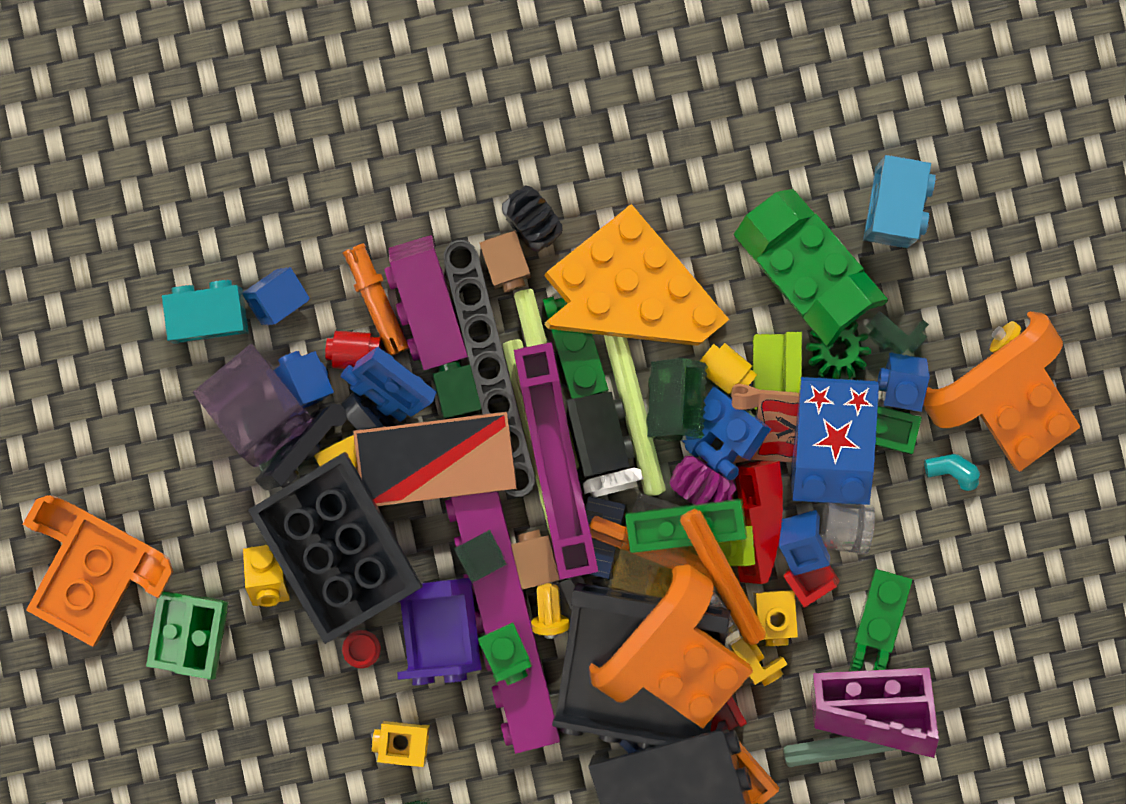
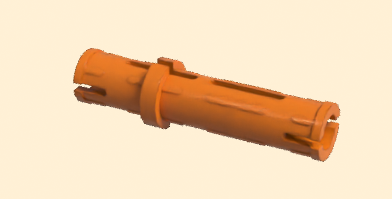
[342,243,409,356]

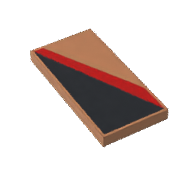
[353,412,517,506]

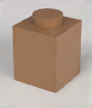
[479,231,531,293]
[511,530,560,589]

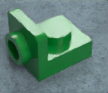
[478,622,533,686]

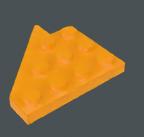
[544,204,729,346]

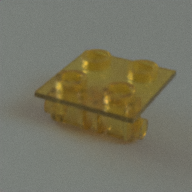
[611,512,698,598]

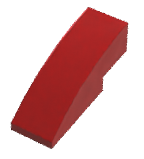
[735,461,783,584]

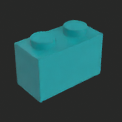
[162,280,249,344]

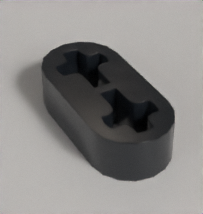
[341,392,396,430]

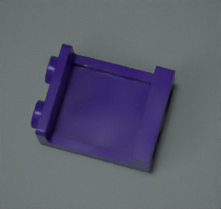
[397,578,482,686]

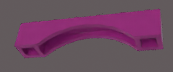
[513,342,598,579]

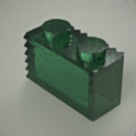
[646,358,708,442]

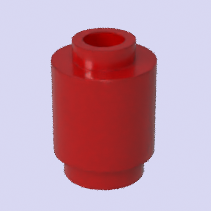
[325,331,381,369]

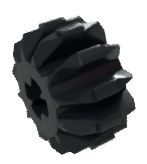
[502,185,563,252]

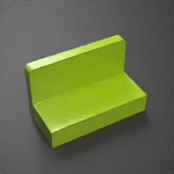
[753,332,802,410]

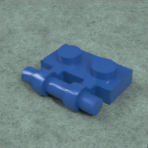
[341,347,437,422]
[678,386,771,480]

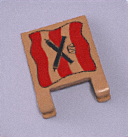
[731,384,799,463]

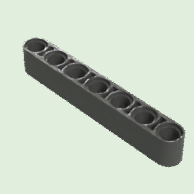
[444,240,535,497]

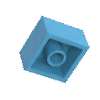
[863,155,936,248]

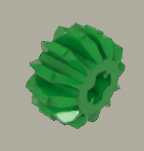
[805,321,871,379]

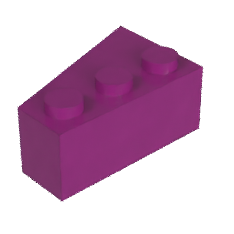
[384,235,468,370]
[811,668,939,758]

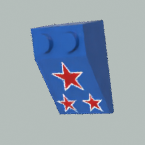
[790,377,879,505]

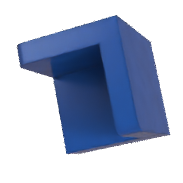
[241,267,309,325]
[779,510,830,576]

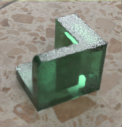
[454,530,508,583]

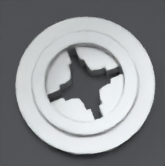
[583,468,644,498]

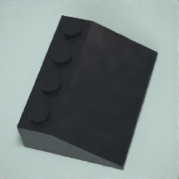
[248,452,423,644]

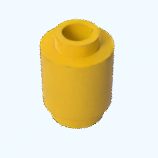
[700,343,757,395]

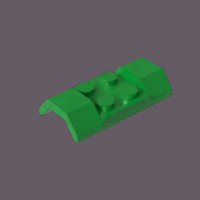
[734,189,888,348]

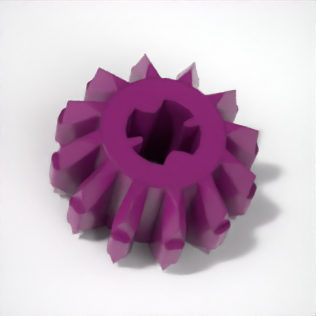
[669,456,736,505]

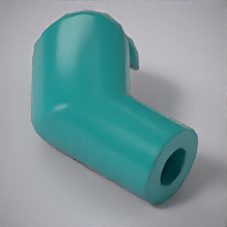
[924,454,980,491]

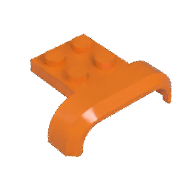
[923,311,1080,472]
[22,495,174,647]
[589,564,753,729]

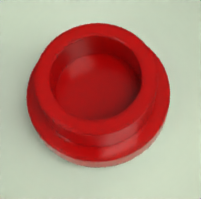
[342,630,381,669]

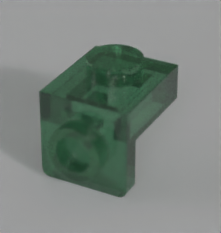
[865,311,929,354]

